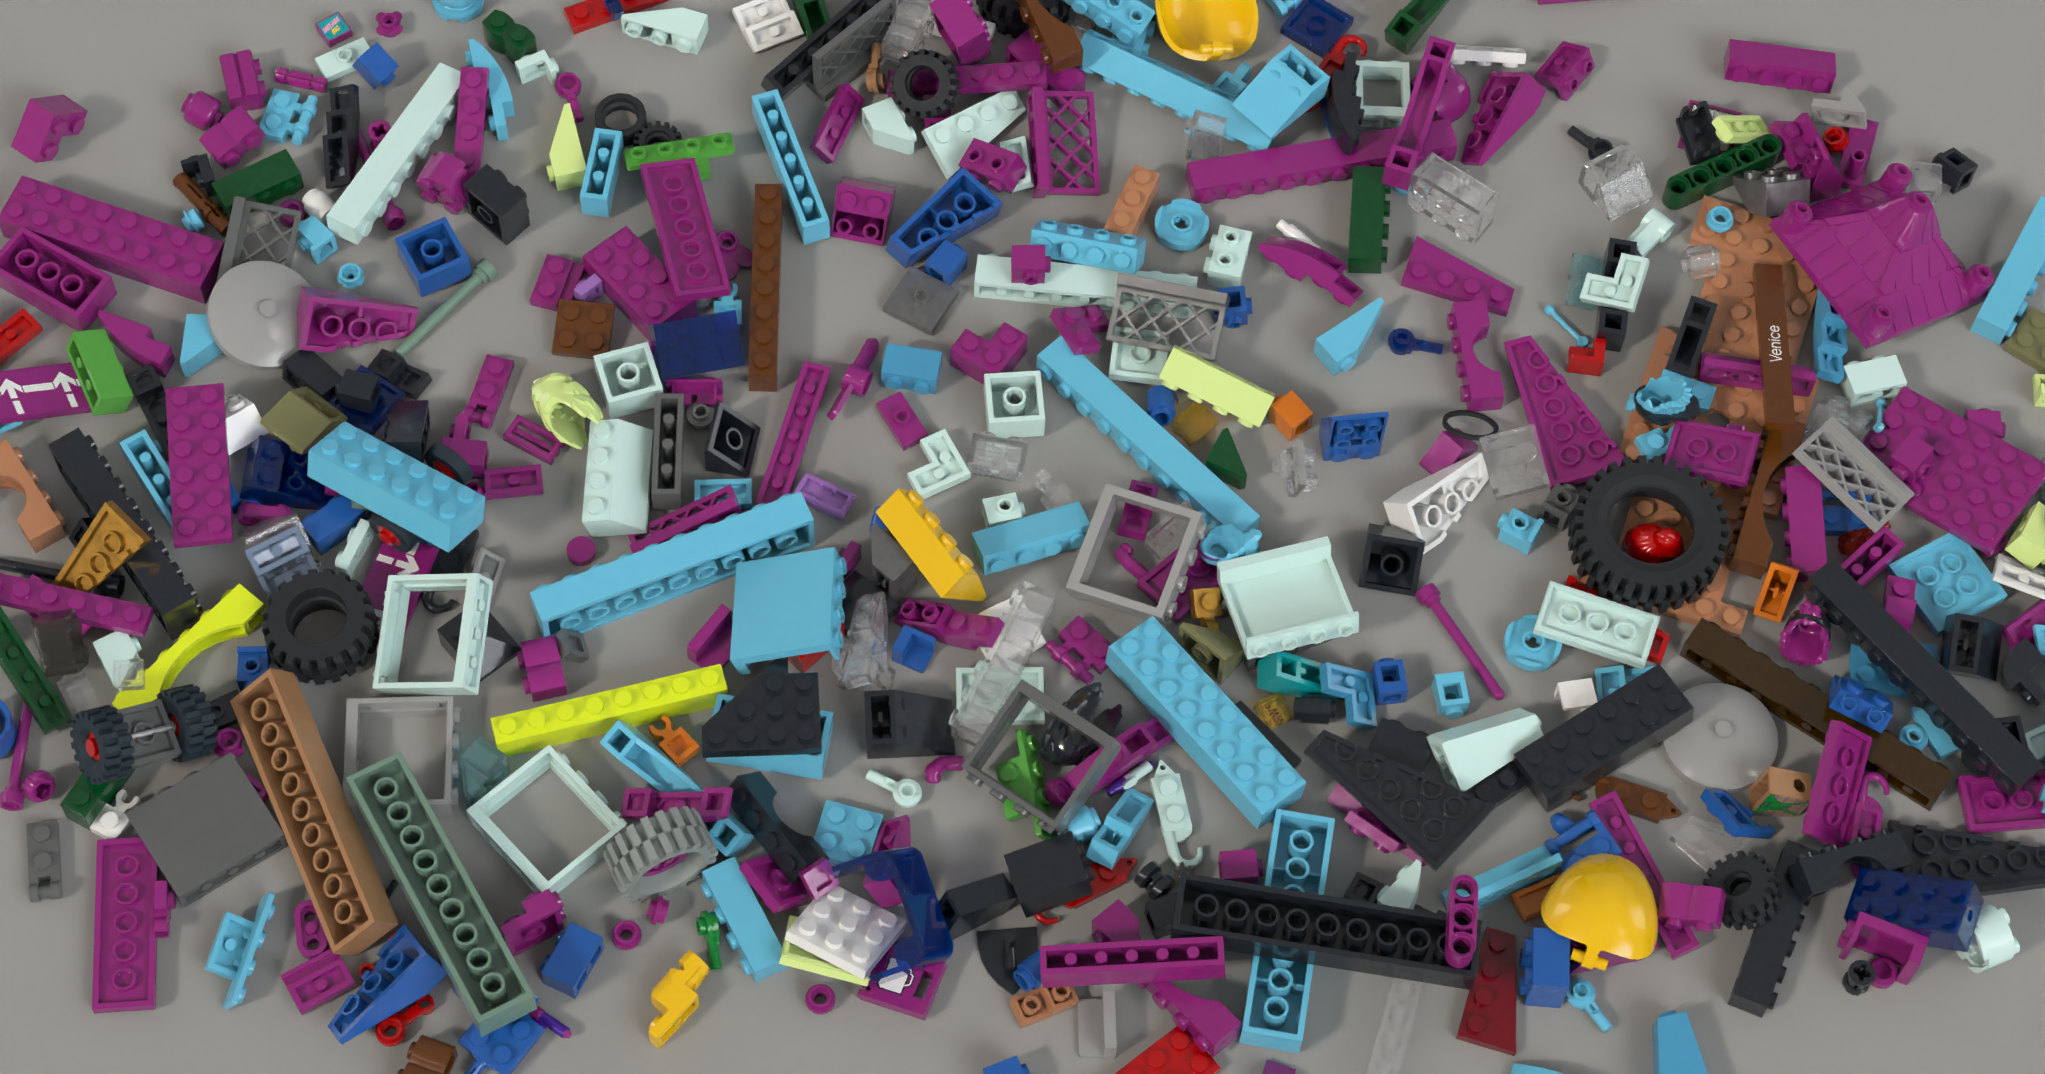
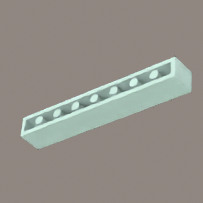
[326,63,461,245]
[974,254,1198,318]

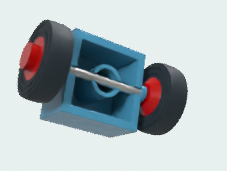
[369,443,473,553]

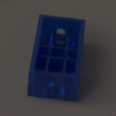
[1843,867,1984,952]

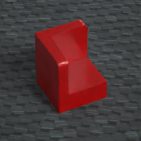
[1567,338,1606,377]

